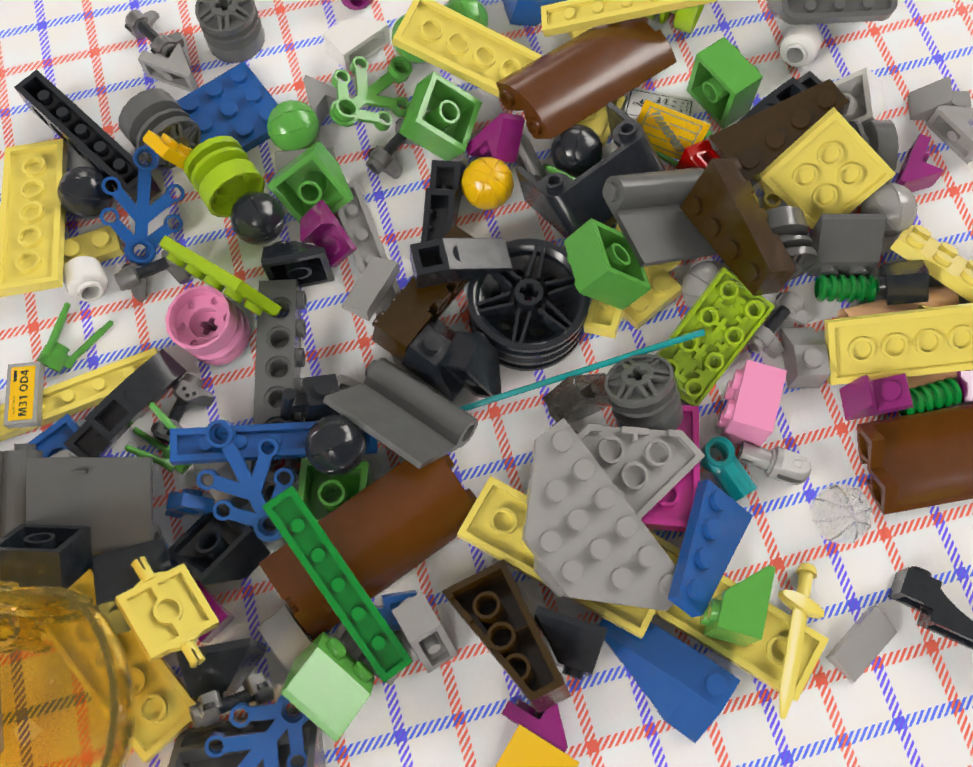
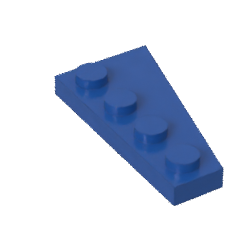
[668,479,753,618]

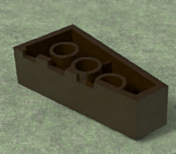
[709,79,850,186]
[680,158,797,296]
[372,224,474,361]
[442,559,571,713]

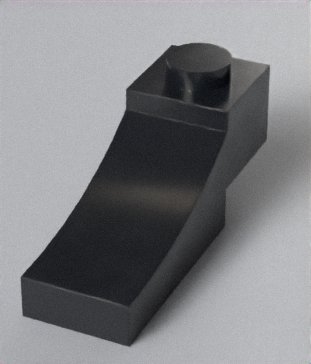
[421,160,466,242]
[888,566,973,650]

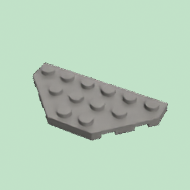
[522,418,676,611]
[534,424,705,597]

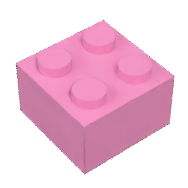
[716,359,787,447]

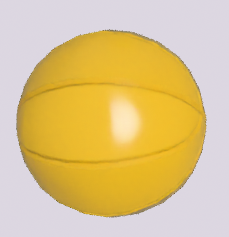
[461,157,514,210]

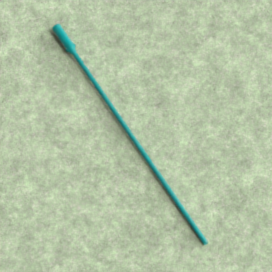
[377,329,705,441]

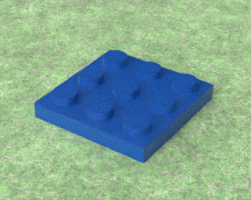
[177,61,278,153]

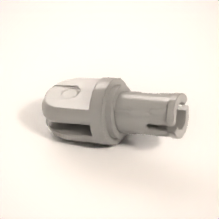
[737,441,812,485]

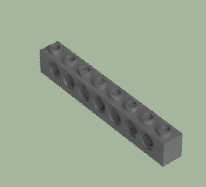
[249,279,307,531]

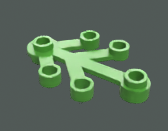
[329,56,412,131]

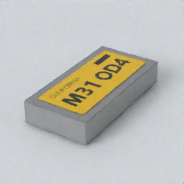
[3,362,45,429]

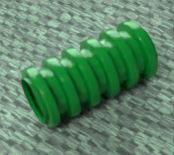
[814,274,878,303]
[898,377,962,416]

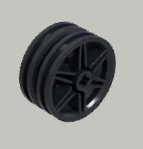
[467,238,590,371]

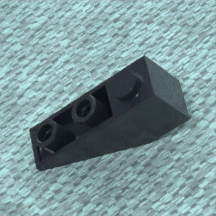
[410,238,512,289]

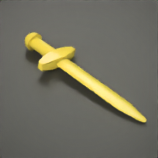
[778,563,825,719]

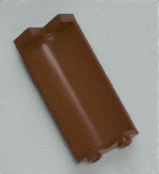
[496,17,677,140]
[857,404,973,515]
[258,454,477,640]

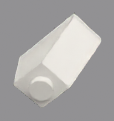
[323,18,391,72]

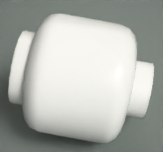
[780,24,822,67]
[63,256,108,302]

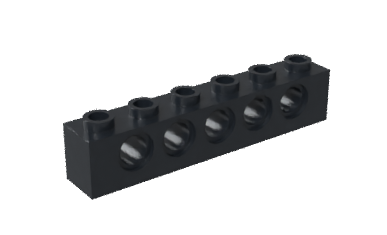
[14,69,161,203]

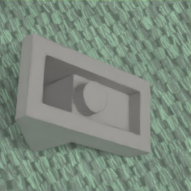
[138,43,198,92]
[303,75,355,125]
[907,77,972,121]
[926,105,973,164]

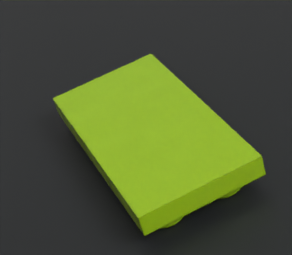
[159,235,282,317]
[655,267,775,406]

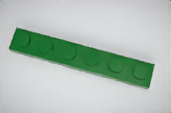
[262,485,413,683]

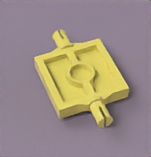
[622,261,682,330]
[116,556,219,668]

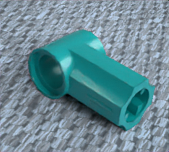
[700,436,757,501]

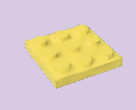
[759,107,896,229]

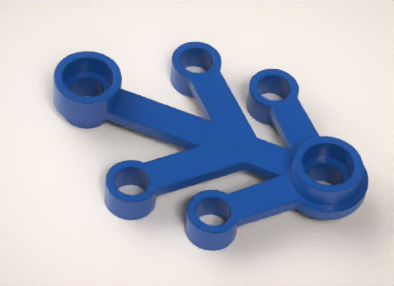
[99,146,185,266]
[196,419,296,542]
[204,694,309,767]

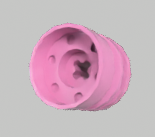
[165,285,251,366]

